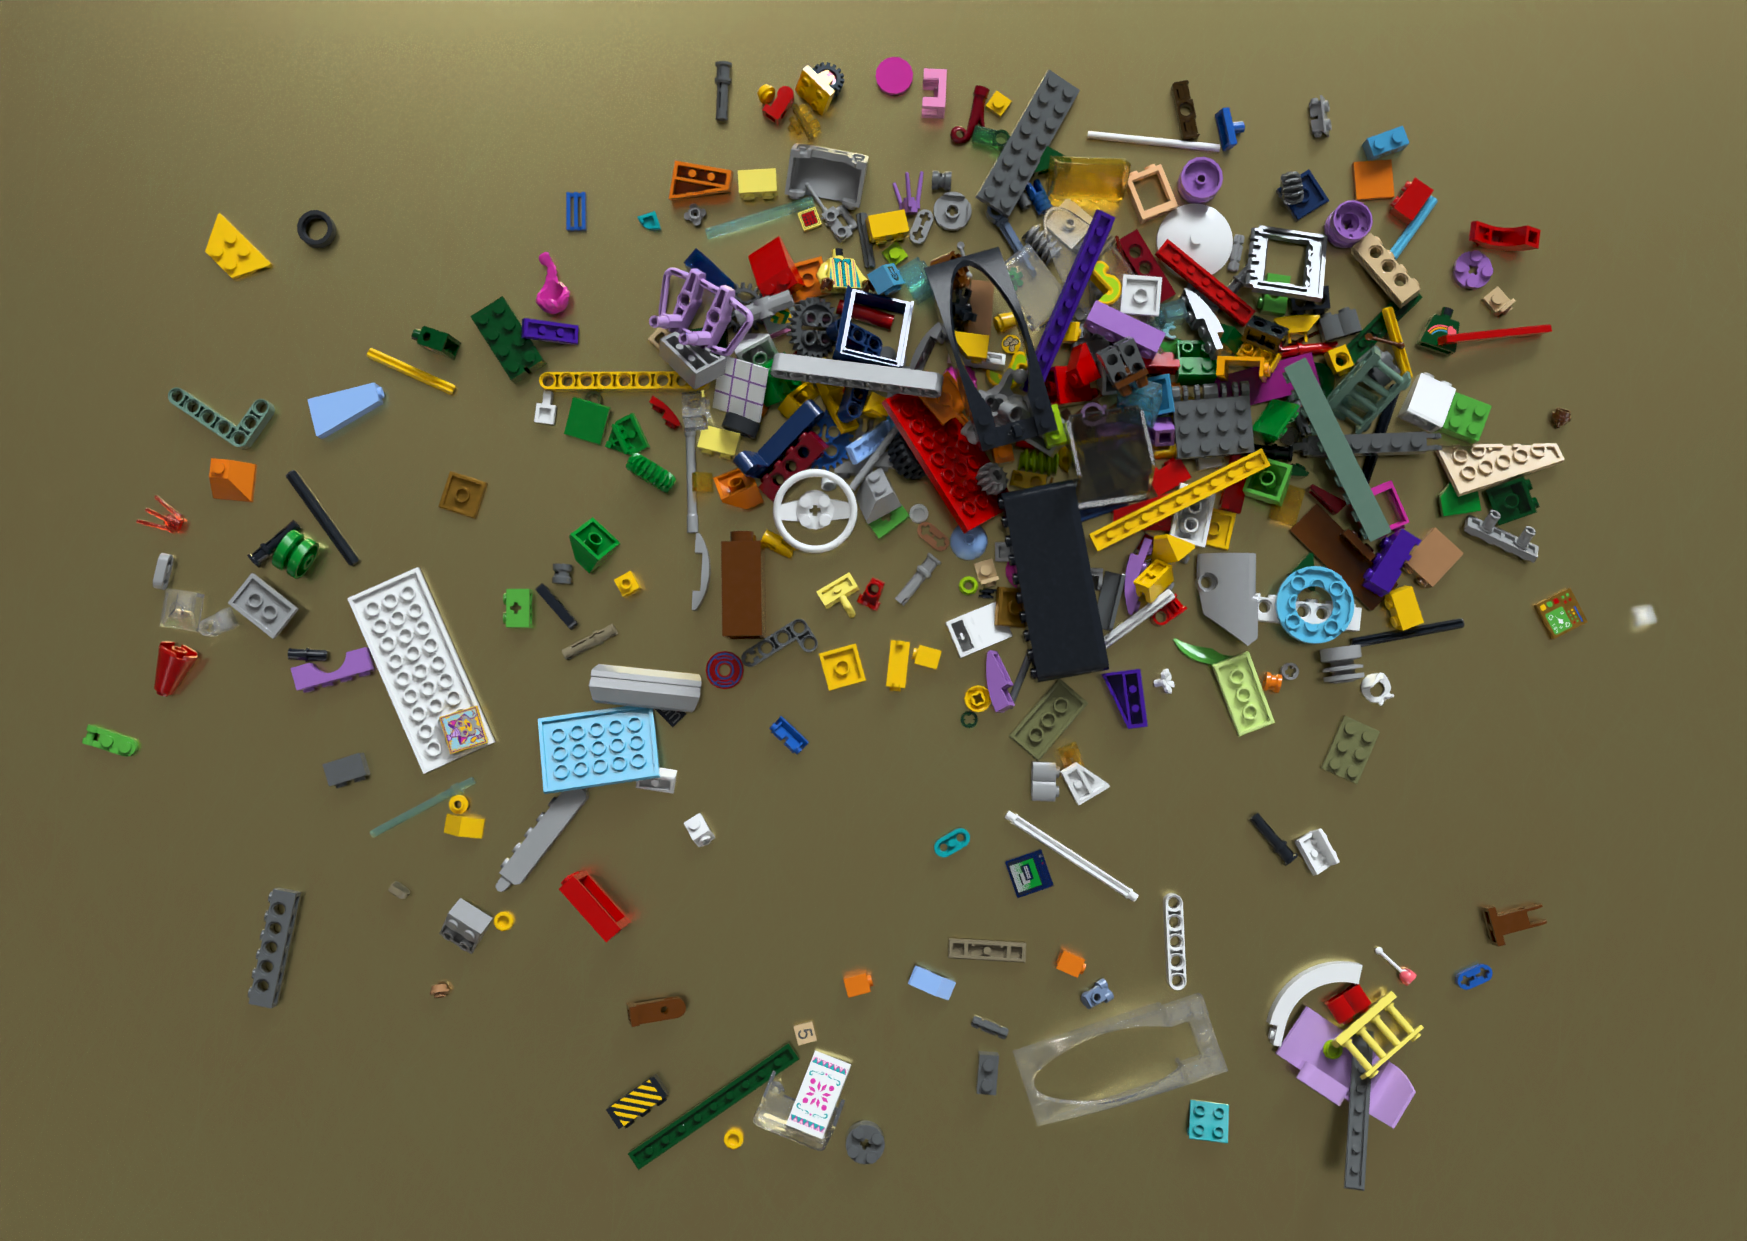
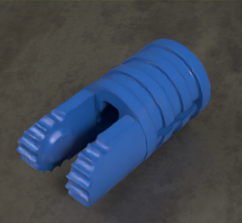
[1025,179,1054,216]

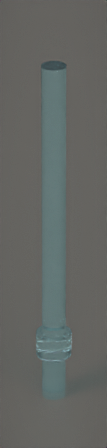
[370,777,475,838]

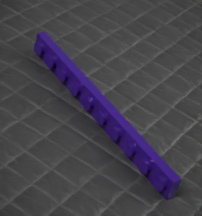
[1019,209,1115,392]

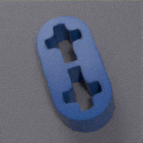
[1455,963,1493,990]

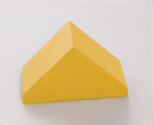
[444,813,485,839]

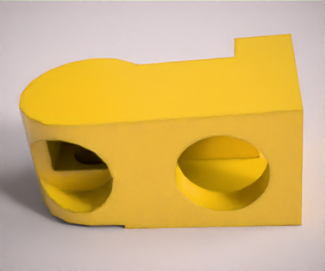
[1010,470,1047,489]

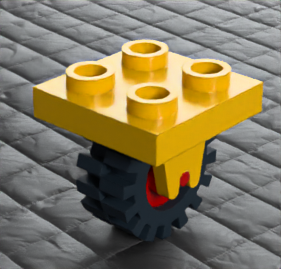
[795,62,844,116]

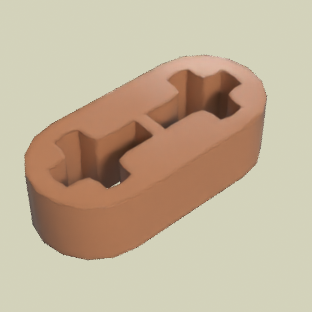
[917,522,949,552]

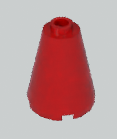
[154,641,198,697]

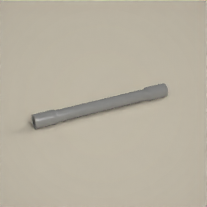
[684,418,698,533]

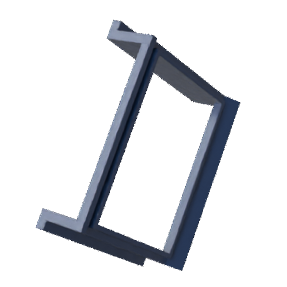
[832,285,914,368]

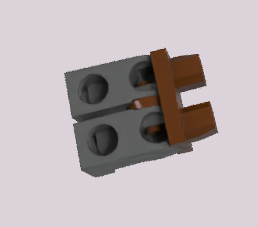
[1095,336,1149,397]

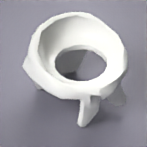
[1361,673,1394,706]

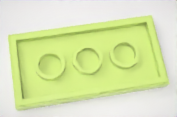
[1212,651,1275,737]

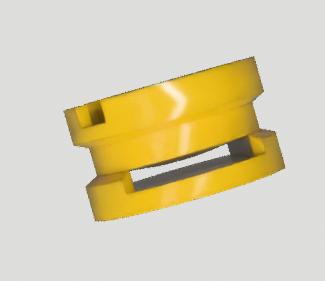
[964,685,991,712]

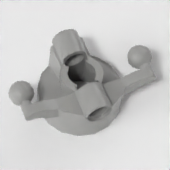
[961,368,1030,444]

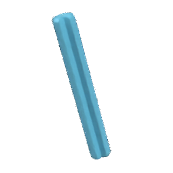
[1390,196,1438,260]

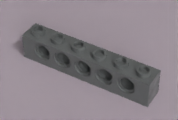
[248,887,301,1008]

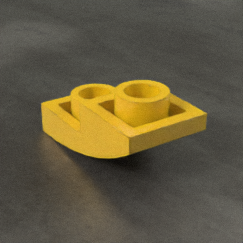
[1061,322,1081,344]
[1236,342,1282,373]

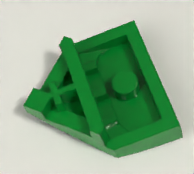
[605,413,650,455]
[1439,482,1481,516]

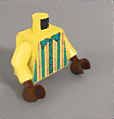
[816,248,875,294]

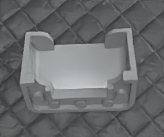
[785,143,869,210]

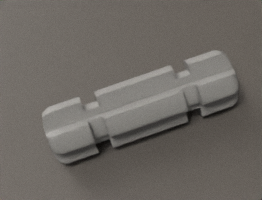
[1228,234,1245,272]

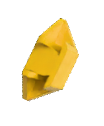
[1274,314,1320,344]

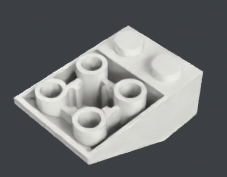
[945,602,1013,658]

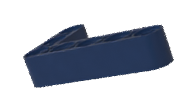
[826,318,883,423]
[733,399,825,479]

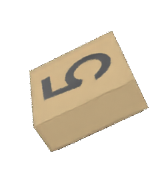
[793,1021,817,1046]

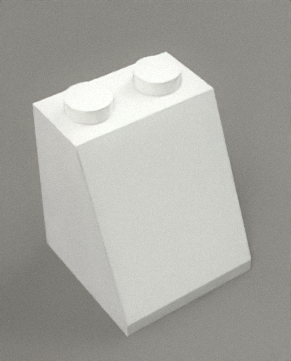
[1397,372,1456,433]

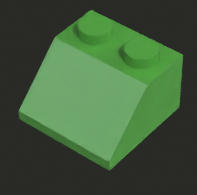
[1243,458,1293,507]

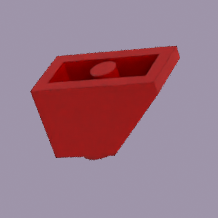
[1066,342,1101,390]

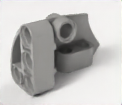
[1195,553,1258,646]

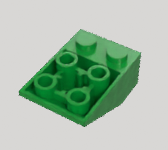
[1252,399,1300,445]

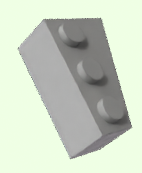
[659,331,726,390]

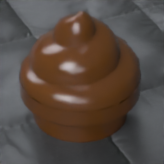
[1551,407,1572,428]

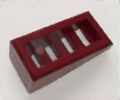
[1306,484,1346,515]

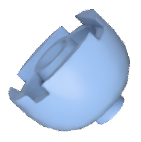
[950,525,988,560]

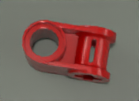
[1150,593,1187,627]

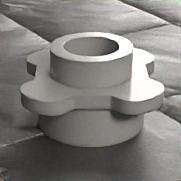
[684,203,706,226]

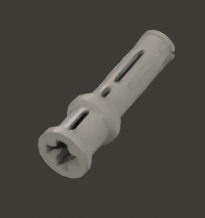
[895,552,942,606]

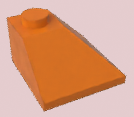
[209,458,256,502]
[713,468,764,509]

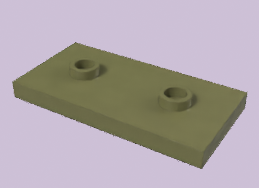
[1009,679,1088,761]

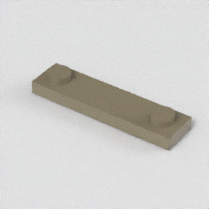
[948,938,1027,963]

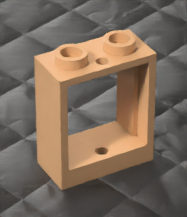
[1124,164,1178,224]

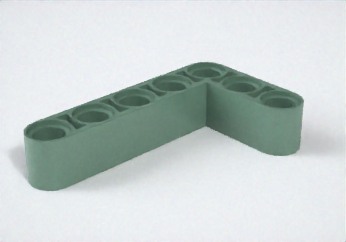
[168,387,275,450]

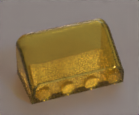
[1047,156,1131,203]

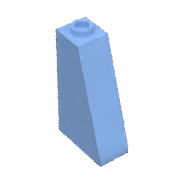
[307,383,384,439]

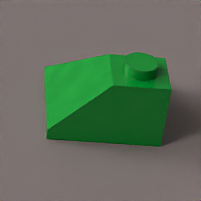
[569,517,620,574]

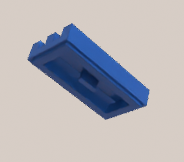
[566,192,586,231]

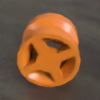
[1262,672,1282,693]

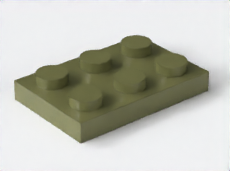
[1321,716,1380,784]

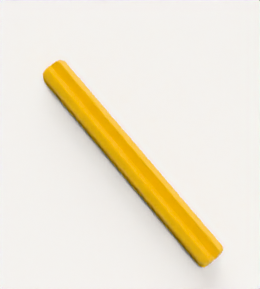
[367,348,455,395]

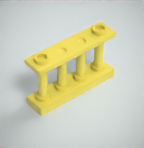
[1330,991,1424,1080]

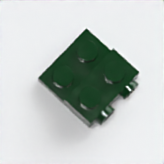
[1486,476,1540,525]

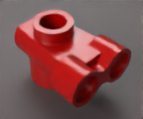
[857,577,885,611]

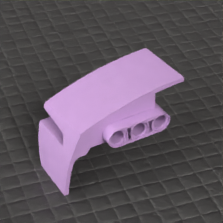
[1275,1006,1416,1129]

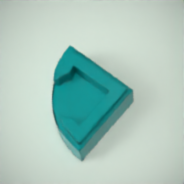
[637,211,661,231]

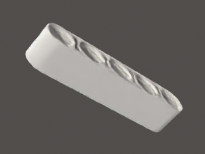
[1163,893,1187,990]

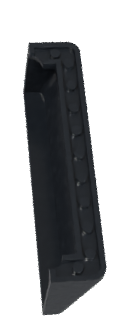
[997,479,1109,683]

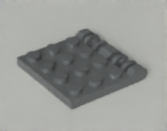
[1172,381,1255,460]

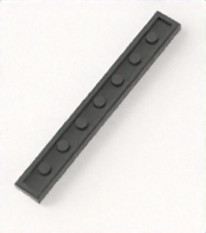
[1344,1030,1374,1191]

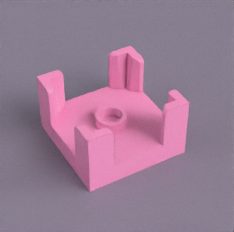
[921,68,947,119]

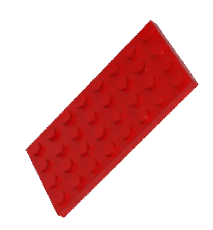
[881,393,1009,534]

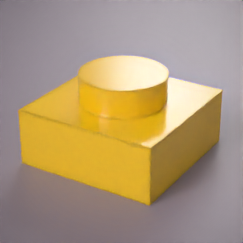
[985,90,1012,118]

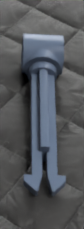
[986,206,1037,278]

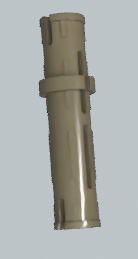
[561,623,618,661]

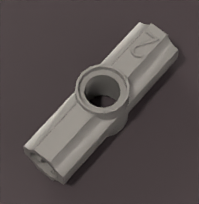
[735,290,794,326]

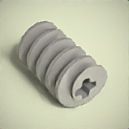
[1021,224,1062,267]

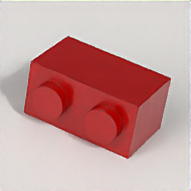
[1389,177,1434,225]
[1145,457,1192,497]

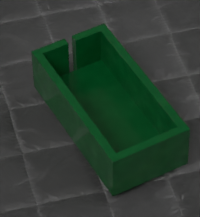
[470,296,547,384]

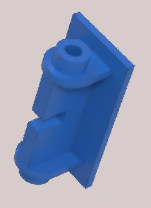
[769,716,809,755]

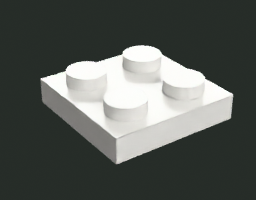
[1120,274,1162,317]

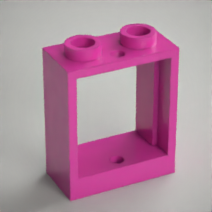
[1371,480,1409,540]

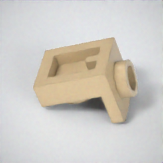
[1481,286,1516,317]
[974,558,999,588]

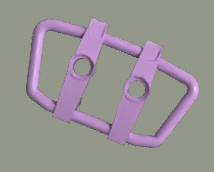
[649,267,754,356]

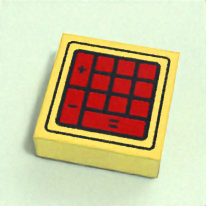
[797,207,822,232]

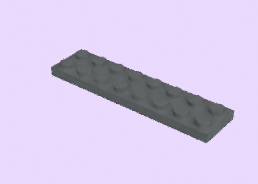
[975,70,1080,218]

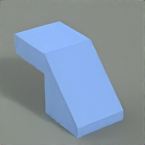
[908,966,956,1000]

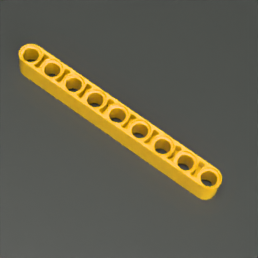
[539,371,711,392]

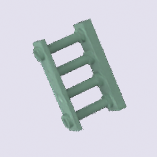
[1326,346,1411,434]

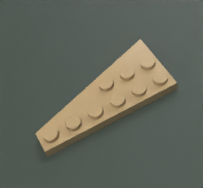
[1435,443,1565,497]

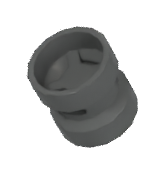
[932,170,952,191]
[552,564,572,584]

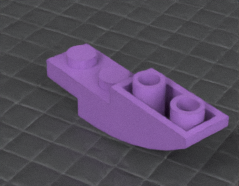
[1124,538,1153,615]

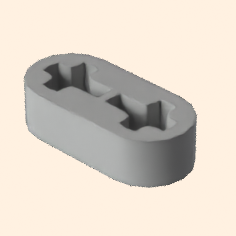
[909,209,934,246]
[153,553,173,590]

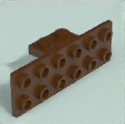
[1290,504,1398,611]

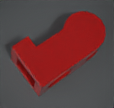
[762,86,794,125]

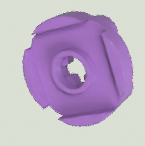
[1453,250,1493,290]

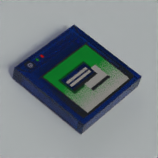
[1004,849,1054,898]

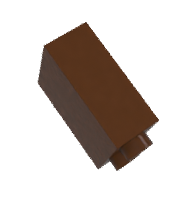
[721,531,766,640]

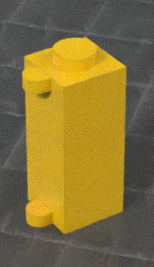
[886,640,910,692]

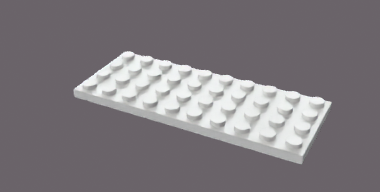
[347,567,495,774]

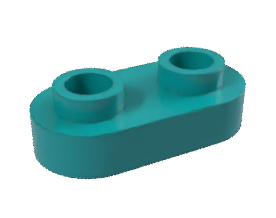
[934,828,970,857]

